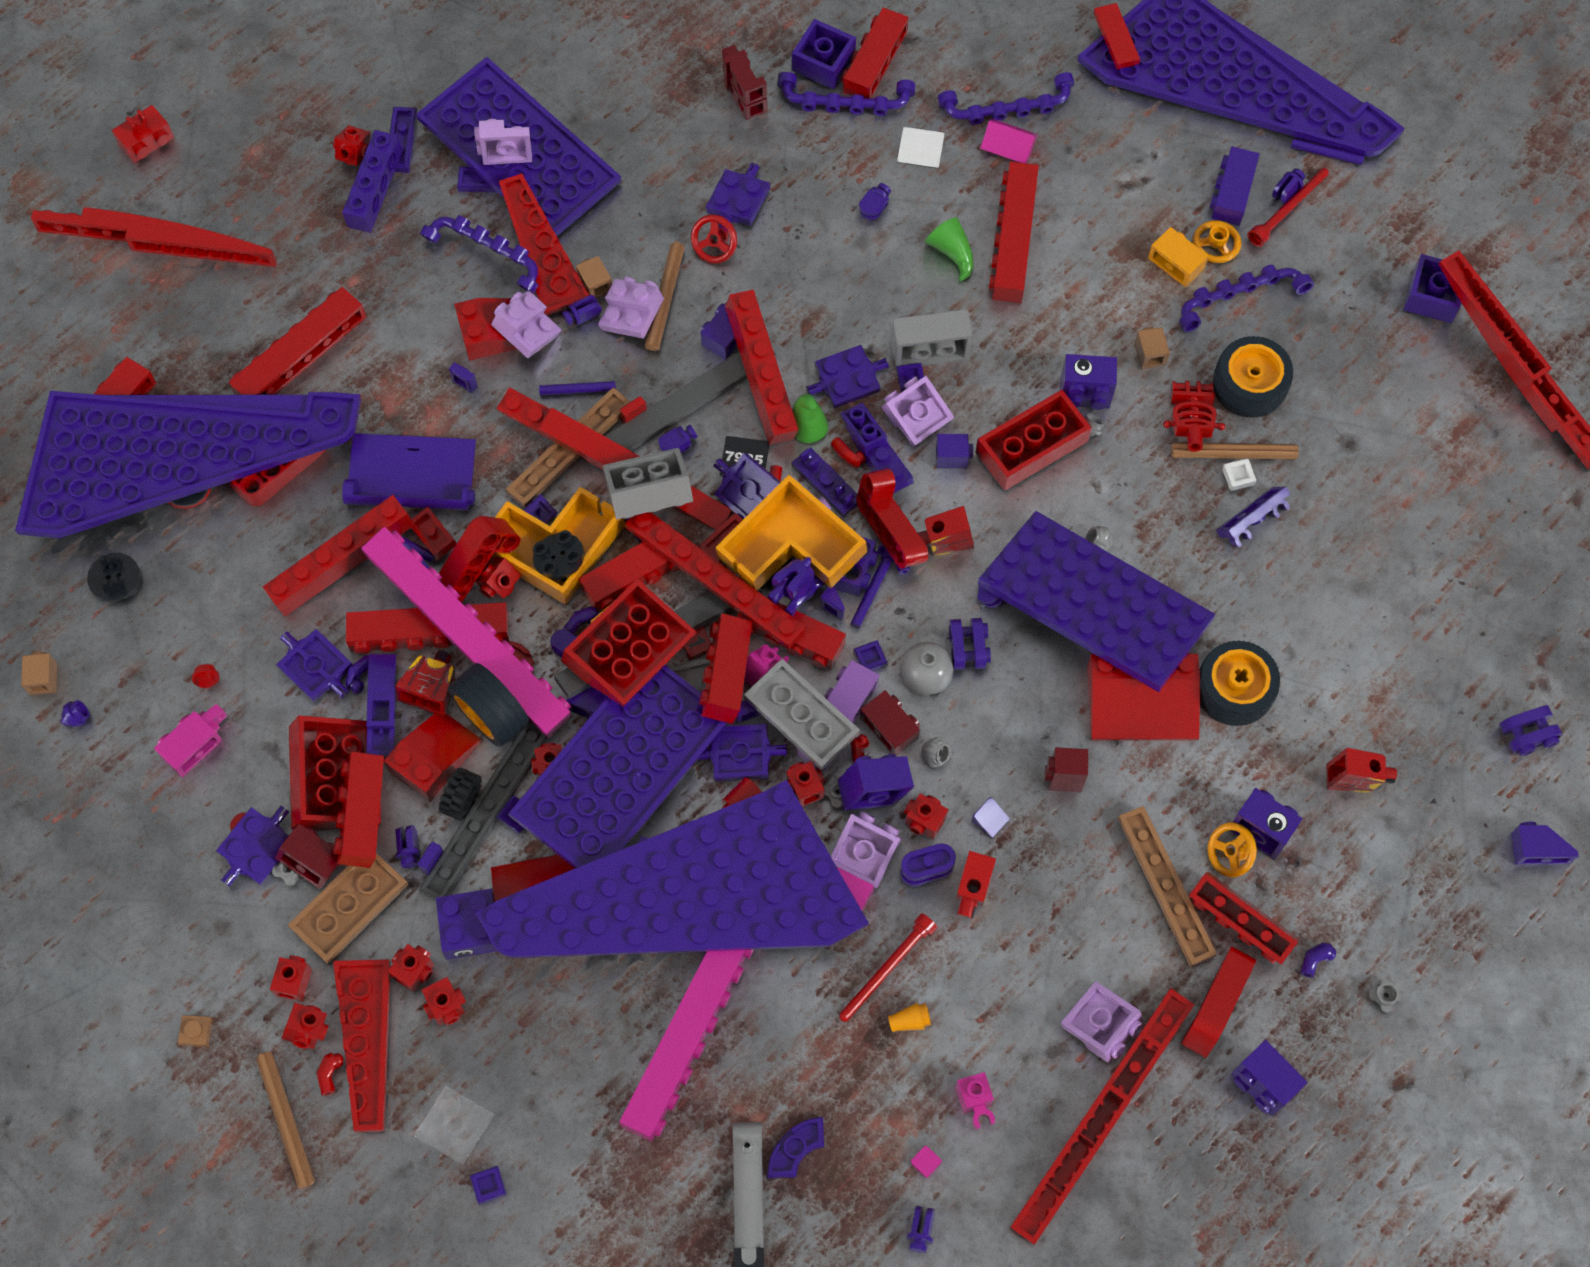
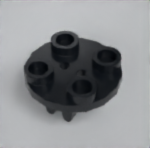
[533,530,585,582]
[87,553,141,602]

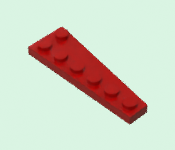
[499,173,589,316]
[333,959,391,1132]

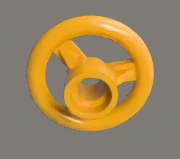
[1192,220,1241,263]
[1207,822,1257,878]

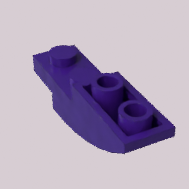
[840,402,914,493]
[367,654,396,757]

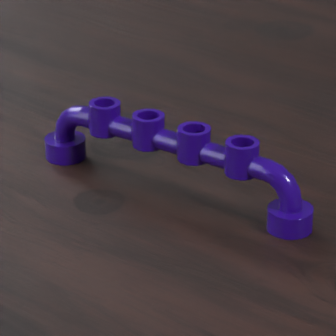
[777,72,916,116]
[937,72,1074,125]
[419,215,539,294]
[1179,264,1314,332]

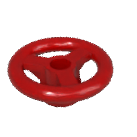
[691,214,737,264]

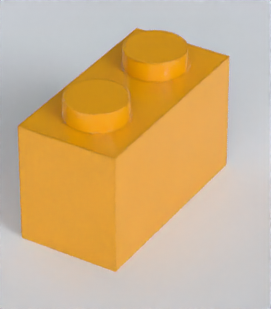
[1148,227,1209,287]

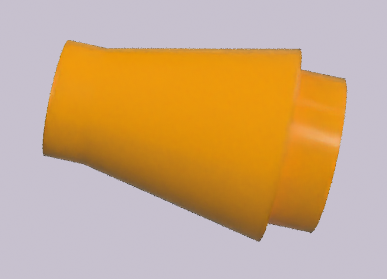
[888,1002,932,1032]

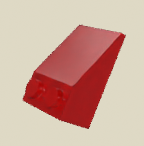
[454,298,517,361]
[384,713,482,802]

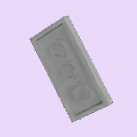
[744,659,860,770]

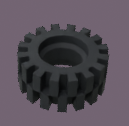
[439,767,482,821]

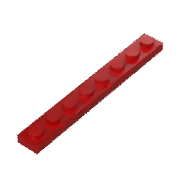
[625,512,806,650]

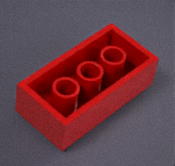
[975,390,1092,491]

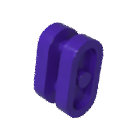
[949,618,991,670]
[1499,705,1563,757]
[900,843,956,887]

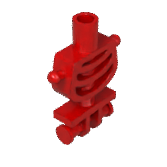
[1163,380,1225,452]

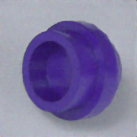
[60,700,90,727]

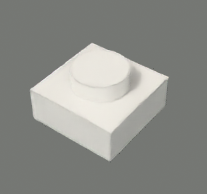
[1222,459,1257,491]

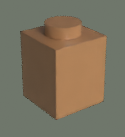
[576,256,612,299]
[1134,327,1170,369]
[21,652,57,695]

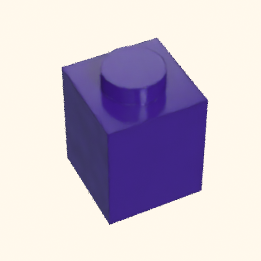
[936,434,973,468]

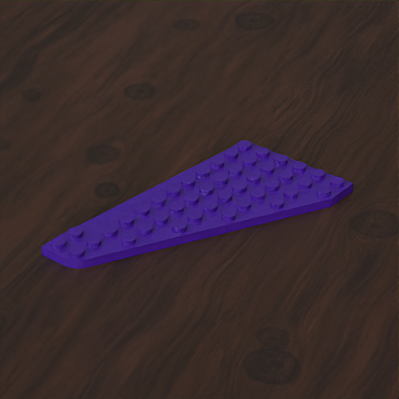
[1077,0,1405,157]
[15,391,361,538]
[476,780,869,958]

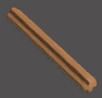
[645,241,685,352]
[1171,442,1299,459]
[256,1051,315,1189]

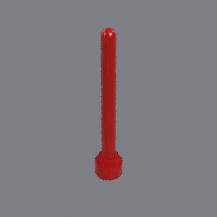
[1247,168,1329,247]
[839,913,938,1022]

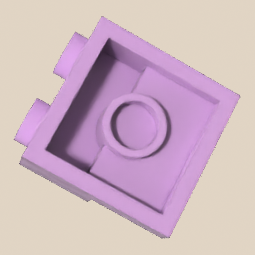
[474,119,532,165]
[598,277,664,339]
[491,290,562,358]
[881,376,955,447]
[831,811,903,888]
[1061,981,1143,1063]

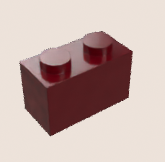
[860,690,920,756]
[1044,747,1088,792]
[275,824,340,890]

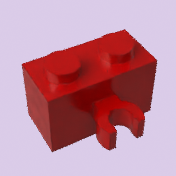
[111,105,174,163]

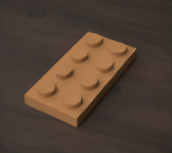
[288,853,409,964]

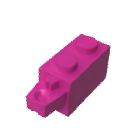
[154,704,227,778]

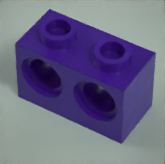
[834,536,879,597]

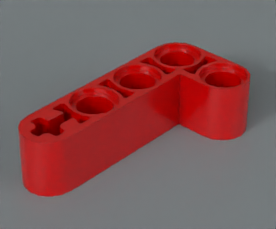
[228,450,326,506]
[856,468,929,569]
[439,516,521,603]
[1181,946,1257,1058]

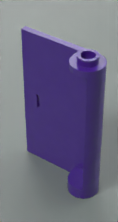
[342,433,476,510]

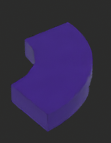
[767,1117,824,1179]

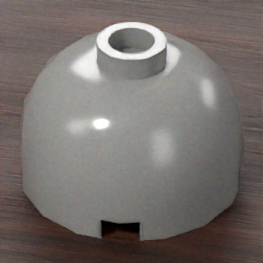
[900,642,954,697]

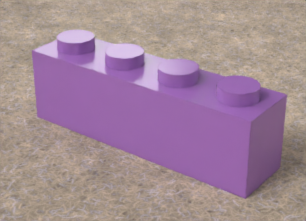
[797,660,880,771]

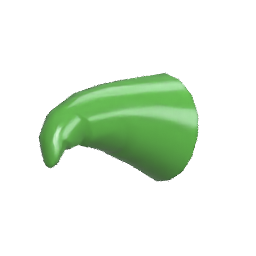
[924,217,974,282]
[792,394,828,443]

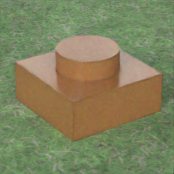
[178,1015,213,1047]

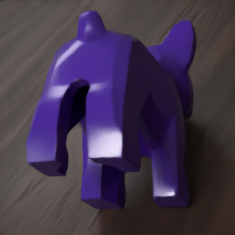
[767,557,825,617]

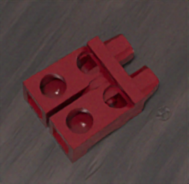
[722,45,768,120]

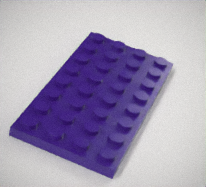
[416,57,622,236]
[978,511,1215,692]
[508,665,727,869]

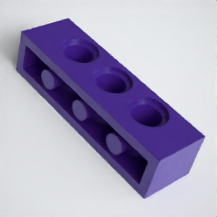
[342,130,402,233]

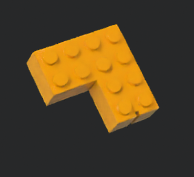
[715,475,867,591]
[491,487,625,605]

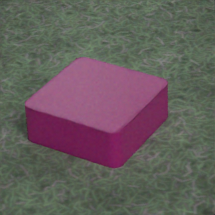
[910,1146,942,1178]

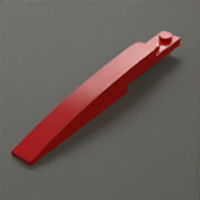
[31,207,277,267]
[1438,250,1590,469]
[496,387,732,530]
[1010,988,1195,1245]

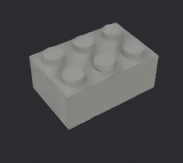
[890,309,973,370]
[602,448,693,520]

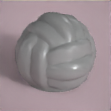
[1085,526,1113,551]
[921,737,950,768]

